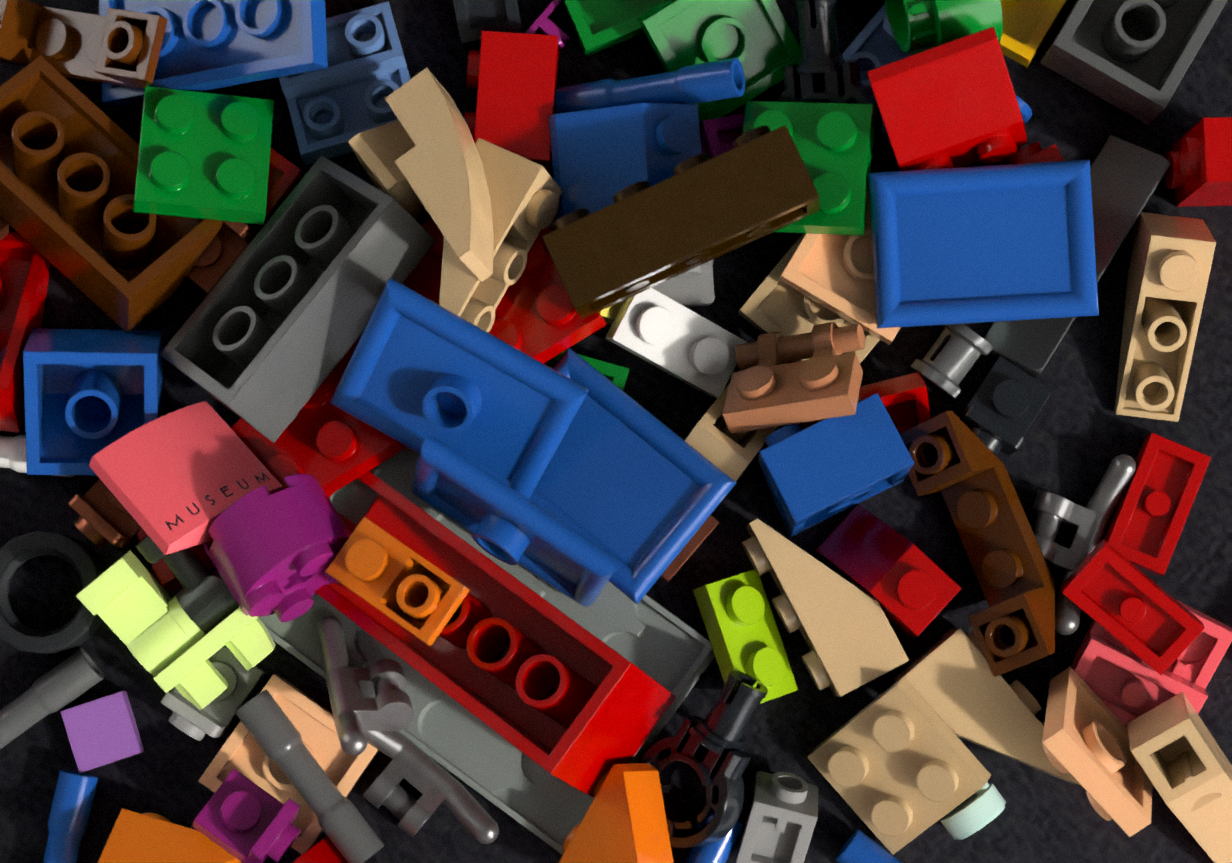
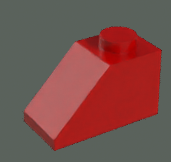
[815,504,962,637]

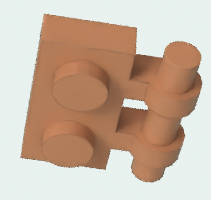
[723,322,865,434]

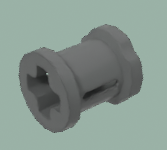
[910,324,994,398]

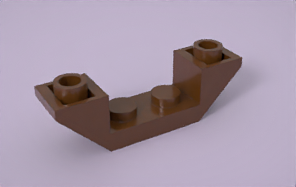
[0,0,168,90]
[899,410,1055,677]

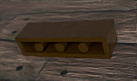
[542,125,820,319]

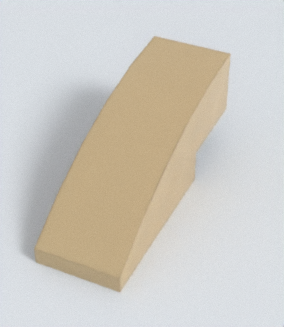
[385,68,494,282]

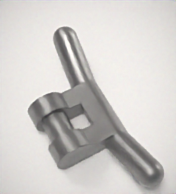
[1032,454,1136,635]
[317,615,414,756]
[363,731,499,844]

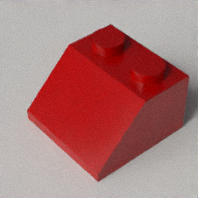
[867,26,1028,171]

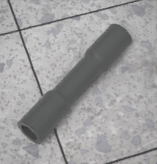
[0,648,104,749]
[235,689,385,863]

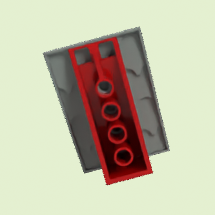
[258,447,715,855]

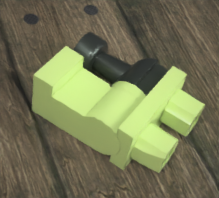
[76,536,276,710]

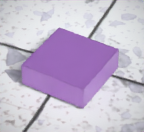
[60,691,145,773]

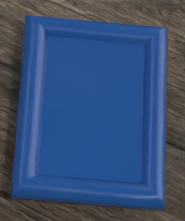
[868,159,1099,329]
[330,278,589,499]
[529,348,737,604]
[411,437,618,607]

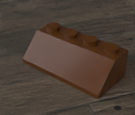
[0,55,223,333]

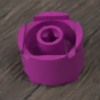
[204,474,351,622]

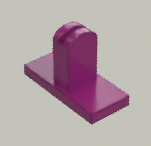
[525,0,570,49]

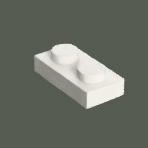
[605,288,748,398]

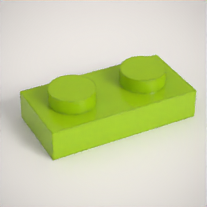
[693,569,798,704]

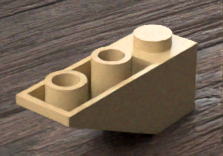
[439,138,563,333]
[1114,212,1216,422]
[742,519,909,697]
[894,628,1081,785]
[1127,692,1232,863]

